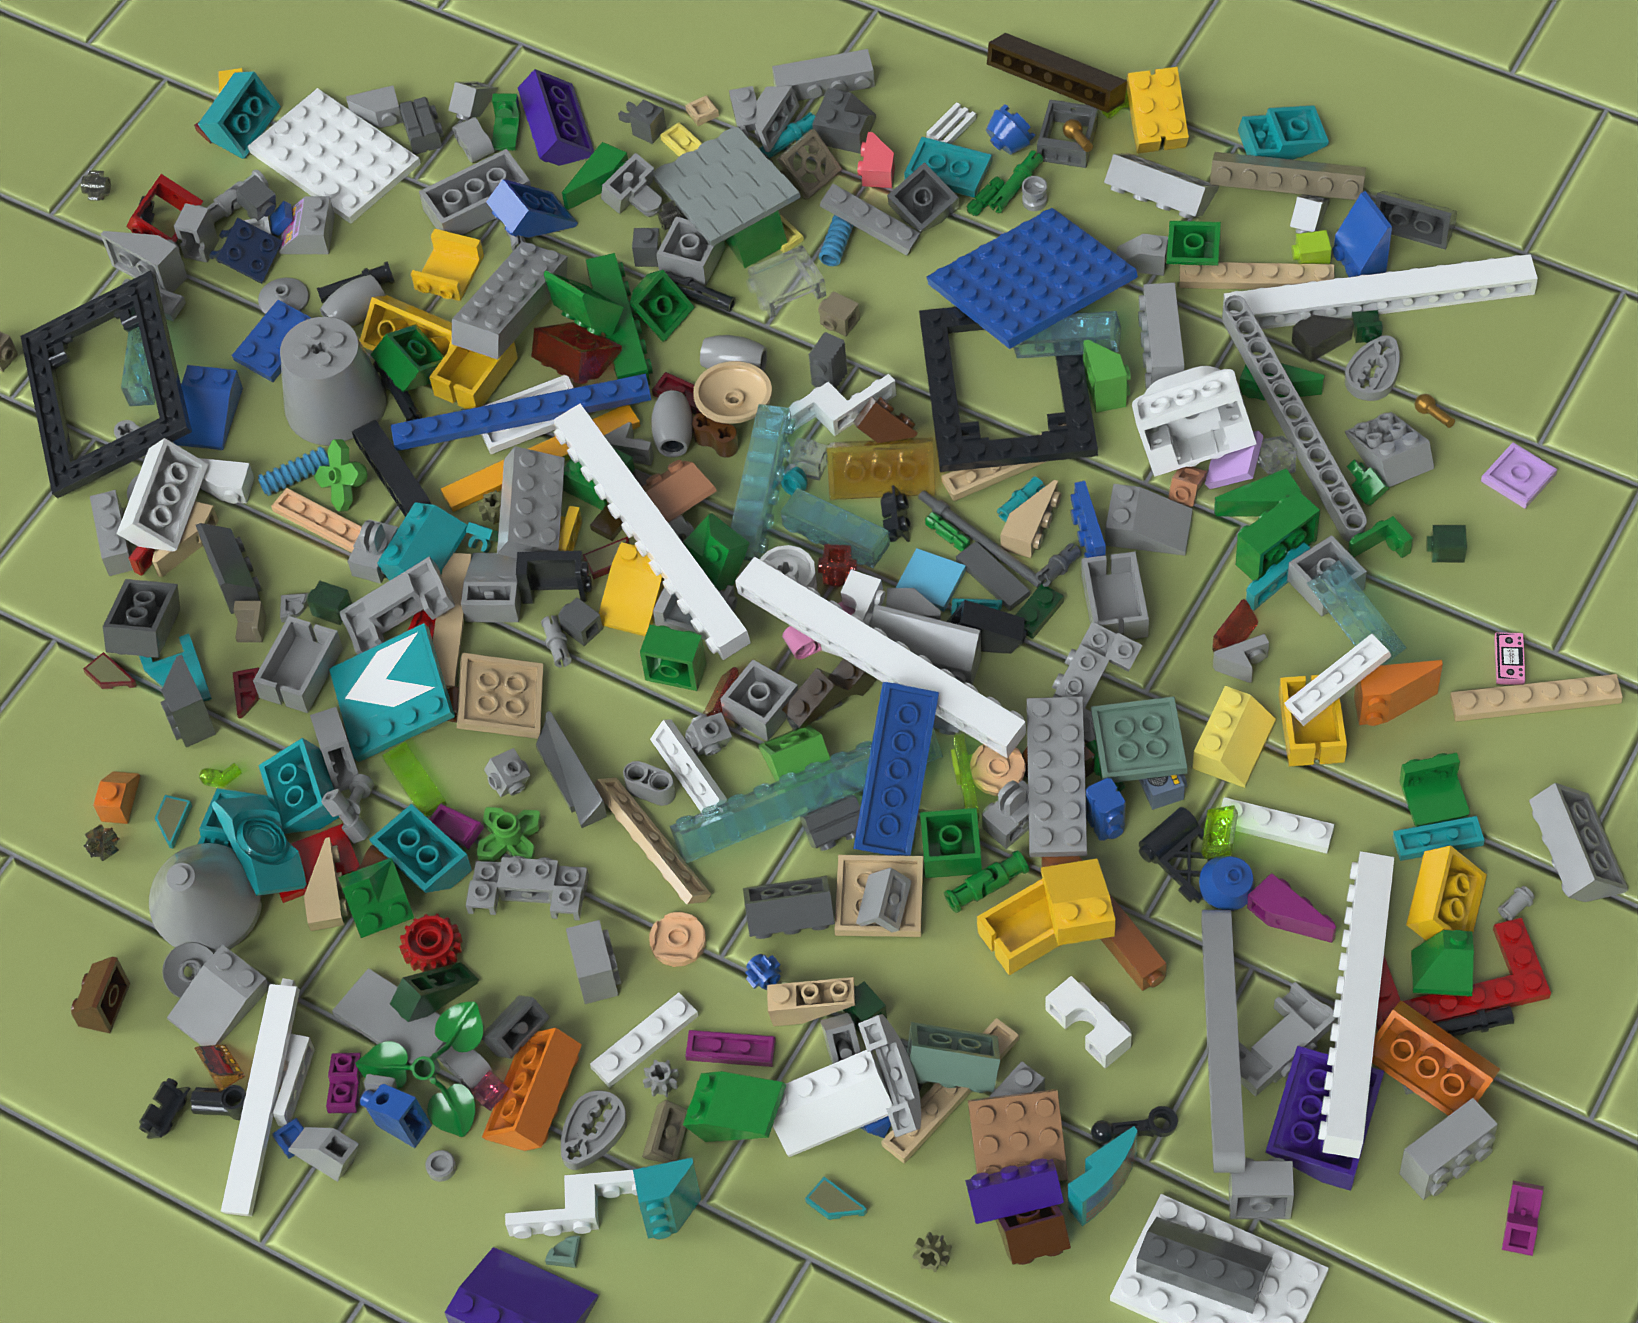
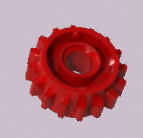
[399,914,463,972]

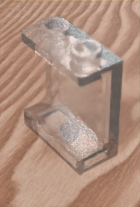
[746,245,826,318]

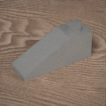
[756,86,799,152]

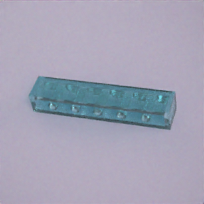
[731,404,795,561]

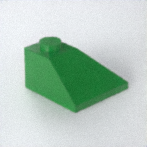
[1166,221,1221,266]
[630,269,695,342]
[1411,930,1474,996]

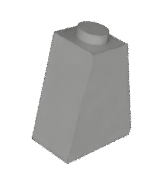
[310,707,359,792]

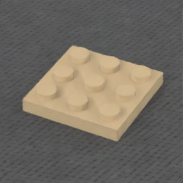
[456,653,543,739]
[835,855,924,937]

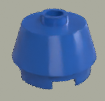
[986,104,1036,155]
[1199,856,1255,911]

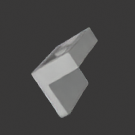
[856,868,911,933]

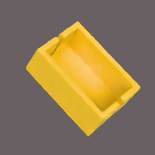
[1126,67,1189,154]
[430,342,518,409]
[1279,675,1347,767]
[977,878,1059,975]

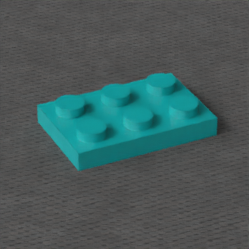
[904,137,992,197]

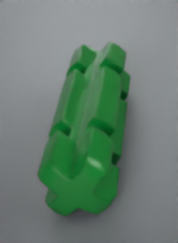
[967,176,1005,216]
[925,512,970,551]

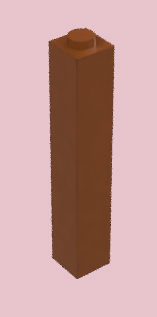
[1042,856,1167,991]

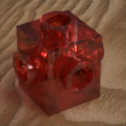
[818,544,857,587]

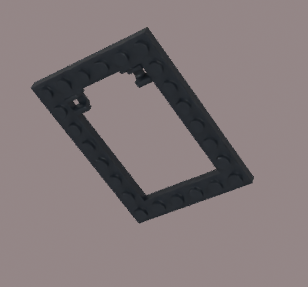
[20,270,192,498]
[919,307,1098,472]

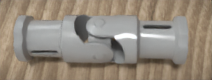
[206,169,269,224]

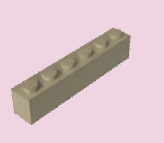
[1210,152,1366,200]

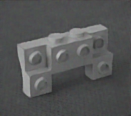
[339,556,455,654]
[1052,622,1142,743]
[466,856,589,921]
[1239,982,1338,1097]

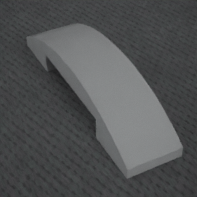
[858,1014,921,1137]

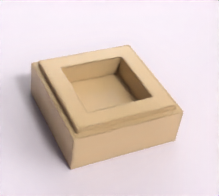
[685,95,719,126]

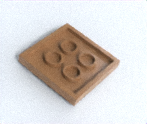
[968,1089,1068,1181]

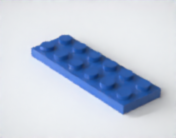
[853,682,939,856]

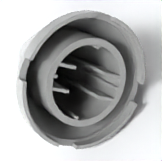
[149,843,262,953]

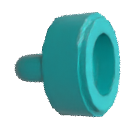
[781,467,808,497]

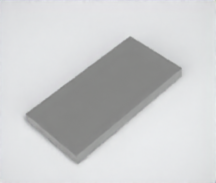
[332,968,447,1065]

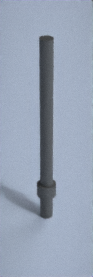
[918,490,1045,588]

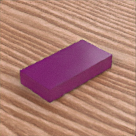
[429,804,484,850]

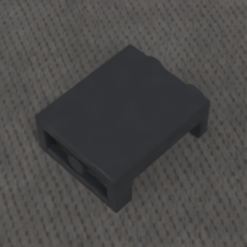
[516,551,592,604]

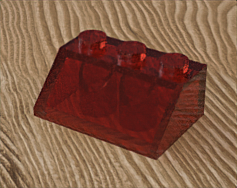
[531,322,622,384]

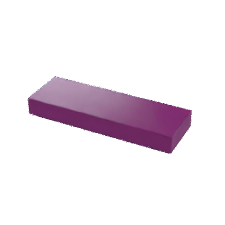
[685,1030,776,1067]

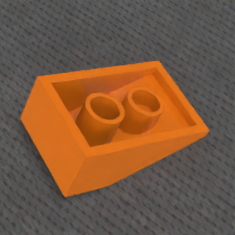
[1354,660,1443,726]

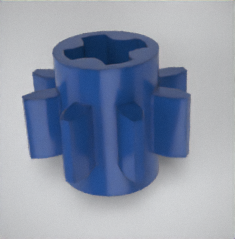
[745,954,781,990]

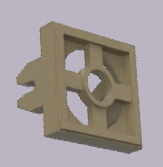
[777,129,842,199]

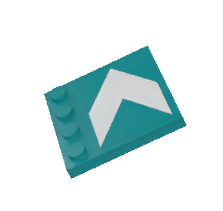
[329,623,455,762]

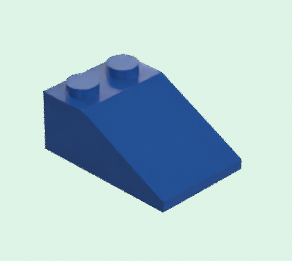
[486,179,578,238]
[1332,191,1392,277]
[173,365,243,450]

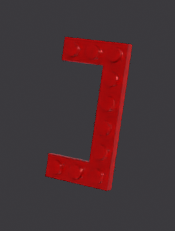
[1376,918,1551,1031]

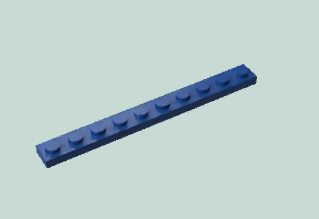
[391,374,651,451]

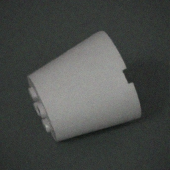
[280,317,387,446]

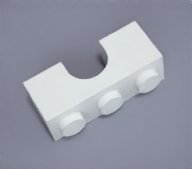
[821,570,885,657]
[1046,976,1132,1069]

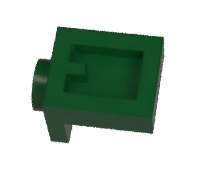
[1351,310,1383,343]

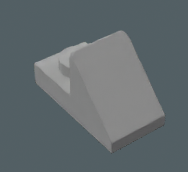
[604,422,654,465]
[1213,634,1269,683]

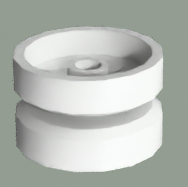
[759,545,817,591]

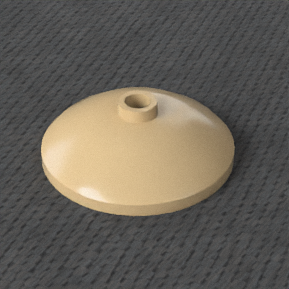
[693,361,772,424]

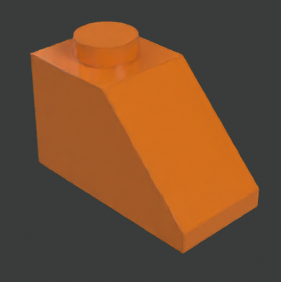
[93,771,141,824]

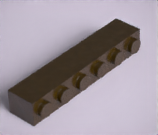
[987,33,1127,113]

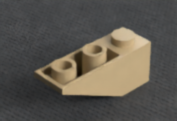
[1000,480,1061,558]
[152,501,219,577]
[304,837,348,931]
[767,977,855,1026]

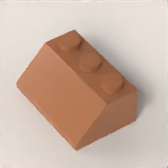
[642,459,717,522]

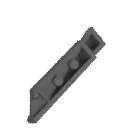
[536,711,607,828]

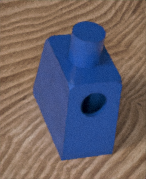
[360,1084,432,1148]

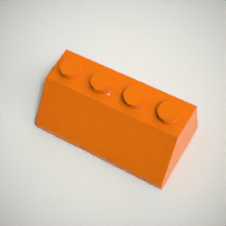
[1372,1000,1500,1116]
[482,1028,582,1151]

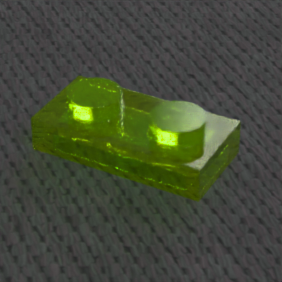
[1201,805,1238,859]

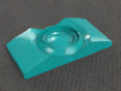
[212,795,306,896]

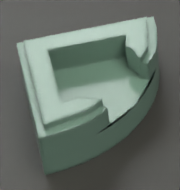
[545,1236,581,1268]

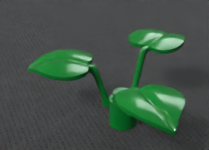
[355,1002,484,1137]

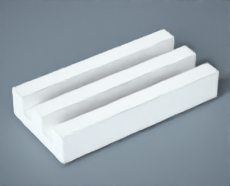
[926,102,976,144]

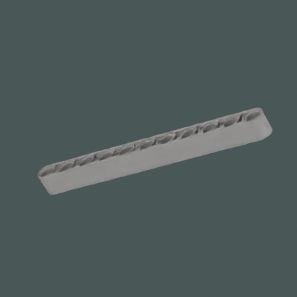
[1222,295,1367,542]
[1201,910,1245,1173]

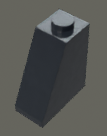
[946,600,1026,654]

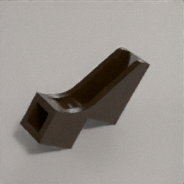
[782,659,877,728]

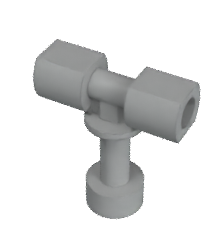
[321,774,374,844]

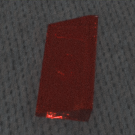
[1212,599,1258,652]
[703,667,739,717]

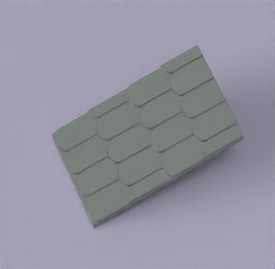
[653,127,801,269]

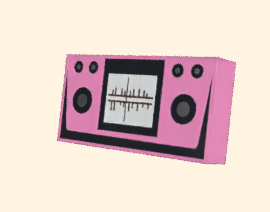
[1494,633,1525,685]

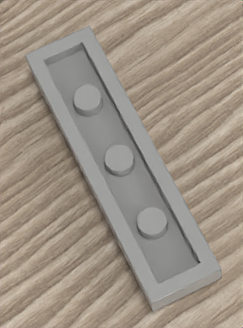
[820,184,920,256]

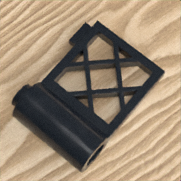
[1139,807,1229,903]

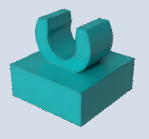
[466,522,499,553]

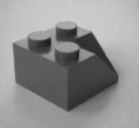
[812,88,876,154]
[887,162,959,232]

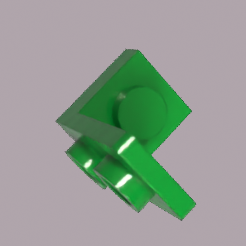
[492,93,521,151]
[1348,516,1413,558]

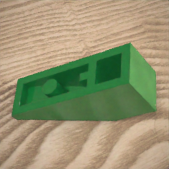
[562,142,628,210]
[1239,363,1325,401]
[1214,468,1302,517]

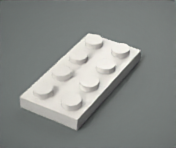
[481,374,574,454]

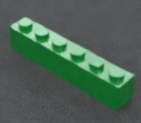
[585,253,653,385]

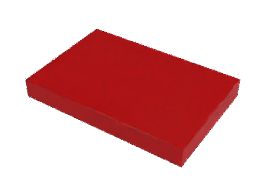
[279,823,360,903]

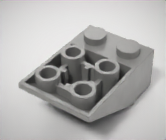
[1345,412,1434,487]
[461,553,521,622]

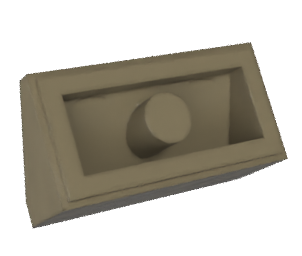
[642,1100,687,1163]

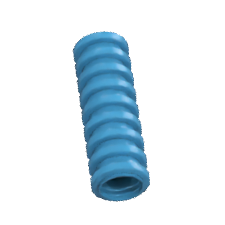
[819,215,854,266]
[258,446,329,496]

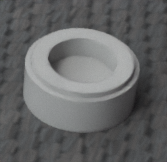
[425,1150,456,1182]

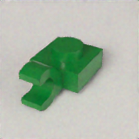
[1347,459,1389,506]

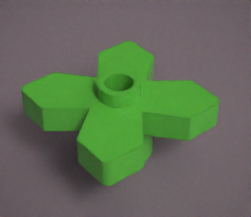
[314,439,368,511]
[477,807,541,862]

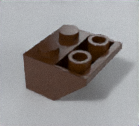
[853,397,918,443]

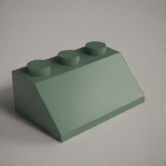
[907,1022,1000,1093]

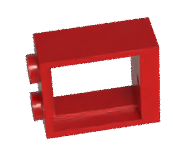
[126,174,203,243]

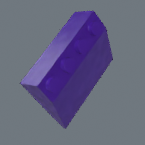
[1265,1046,1384,1191]
[444,1247,599,1323]

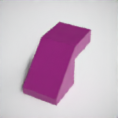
[1502,1180,1544,1256]

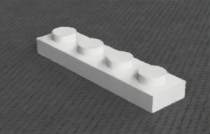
[1284,634,1391,726]
[650,720,727,819]
[1216,797,1335,853]
[590,992,698,1088]

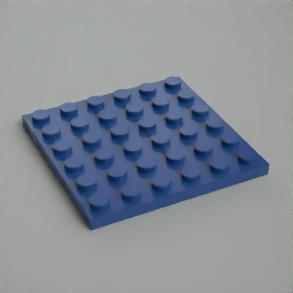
[926,208,1138,349]

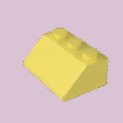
[1192,686,1276,788]

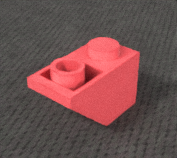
[857,132,895,188]

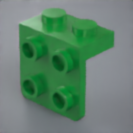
[1399,752,1470,827]

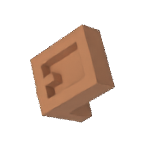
[1168,467,1207,507]

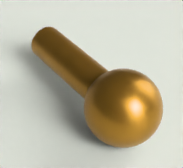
[1063,119,1093,152]
[1414,394,1455,428]

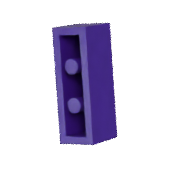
[965,1158,1064,1224]

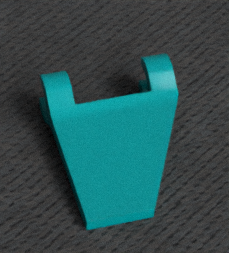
[139,633,212,702]

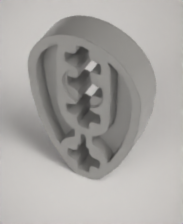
[1344,335,1400,401]
[561,1091,627,1170]

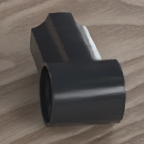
[190,1085,246,1121]

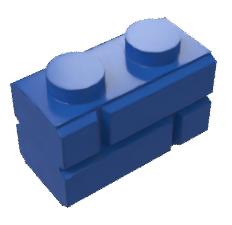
[1086,778,1125,841]

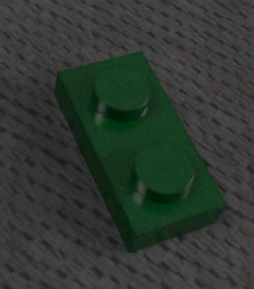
[1015,584,1064,639]

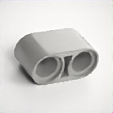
[623,761,676,806]

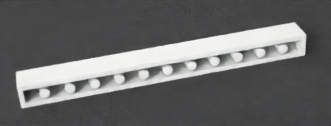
[1223,254,1538,334]
[553,404,751,660]
[735,557,1026,758]
[1318,851,1394,1159]

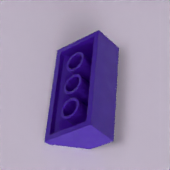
[518,69,594,166]

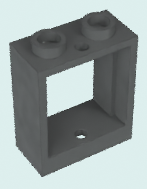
[1037,100,1098,168]

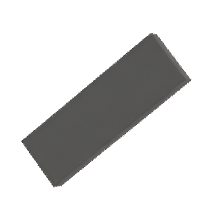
[956,541,1030,611]

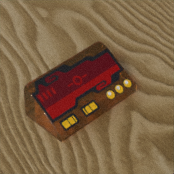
[194,1045,245,1091]

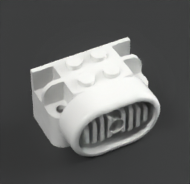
[1132,366,1257,477]

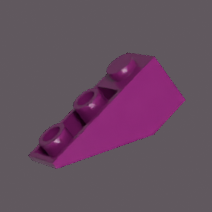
[1247,873,1336,943]

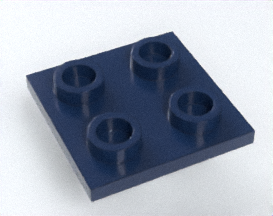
[209,217,282,284]

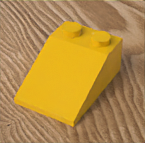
[599,542,664,636]
[1041,858,1115,946]

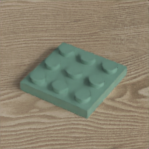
[1091,696,1187,783]

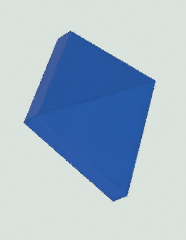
[861,1116,891,1138]

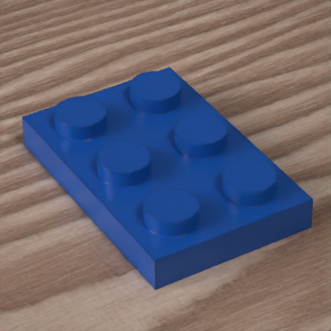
[231,300,311,382]
[1071,481,1106,558]

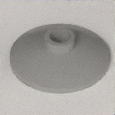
[258,278,309,314]
[162,943,213,998]

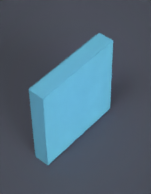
[896,548,966,612]

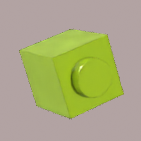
[1291,230,1332,264]

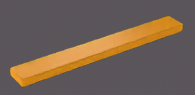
[441,405,640,512]

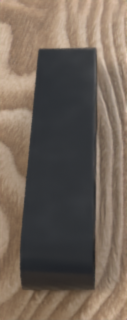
[351,420,432,517]

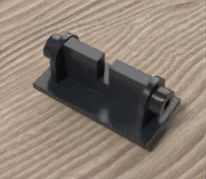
[880,485,911,542]
[139,1078,191,1139]

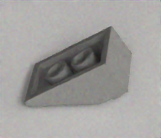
[101,231,188,293]
[1105,484,1193,556]
[167,944,268,1047]

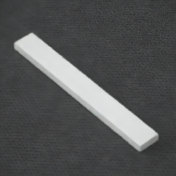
[221,984,300,1217]

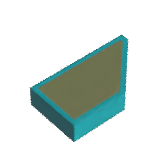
[155,795,192,849]
[805,1177,867,1220]

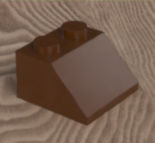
[71,956,130,1033]
[996,1205,1071,1265]

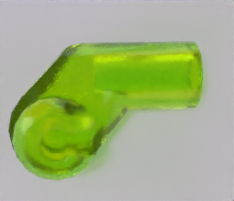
[199,763,242,788]

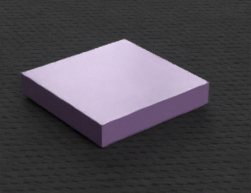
[1205,431,1263,489]
[1481,442,1557,509]

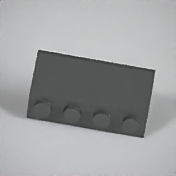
[1136,1217,1273,1314]

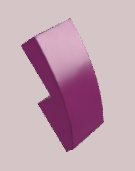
[326,1053,361,1113]

